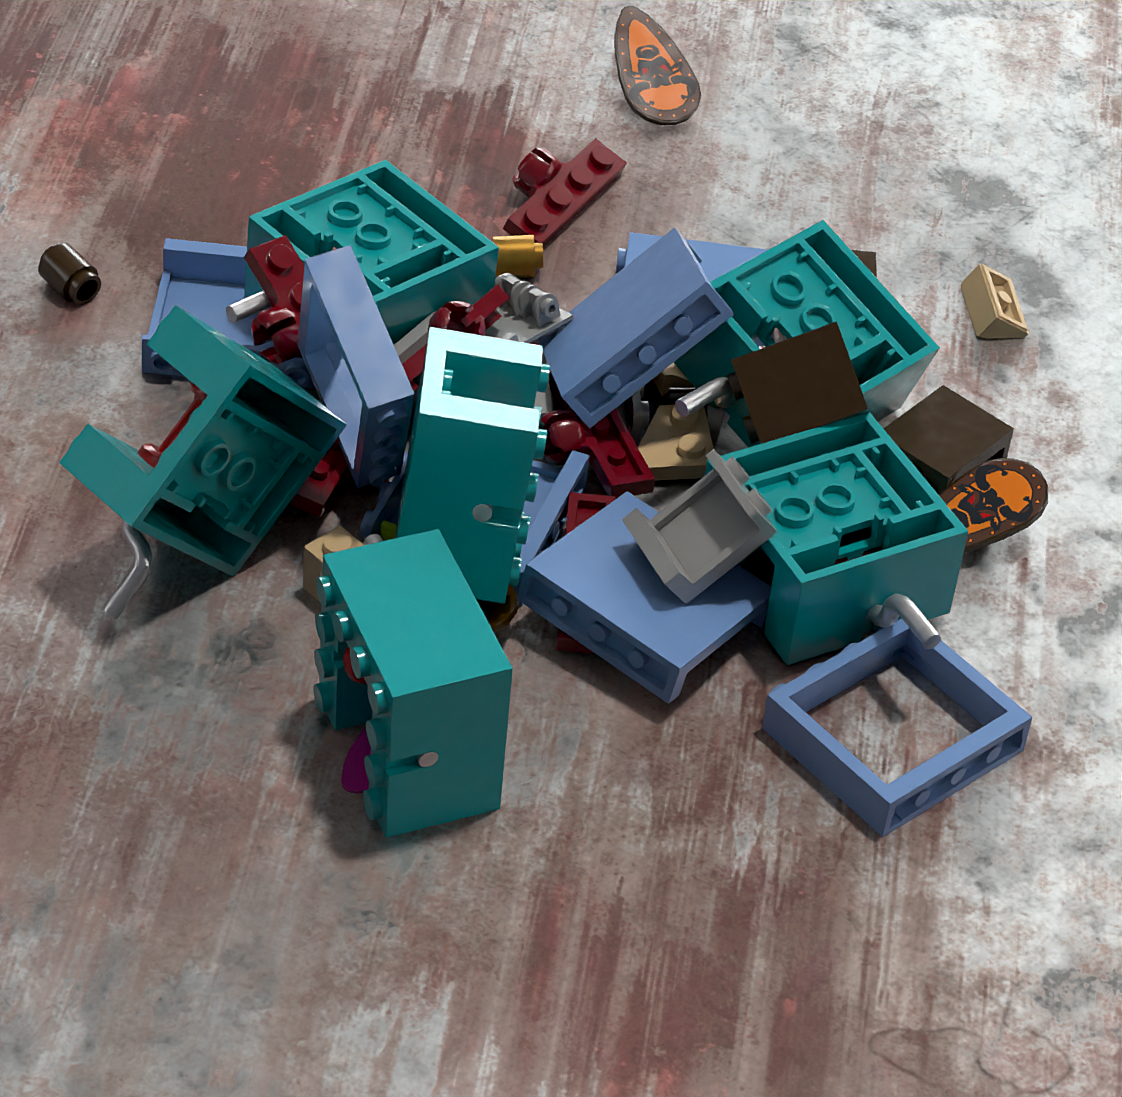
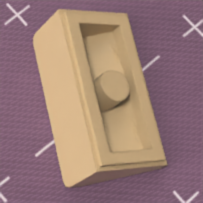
[961,263,1029,339]

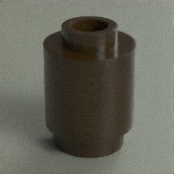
[38,243,101,305]

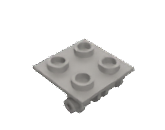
[485,273,574,343]

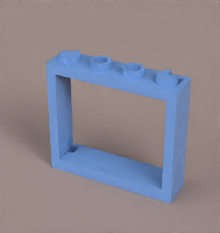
[298,245,415,488]
[762,618,1033,837]

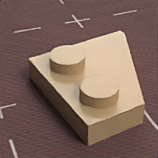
[638,405,714,481]

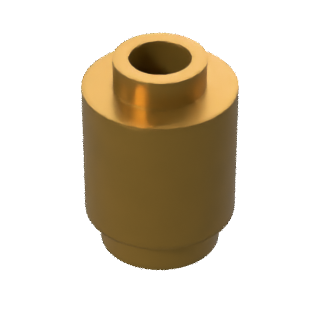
[492,235,543,279]

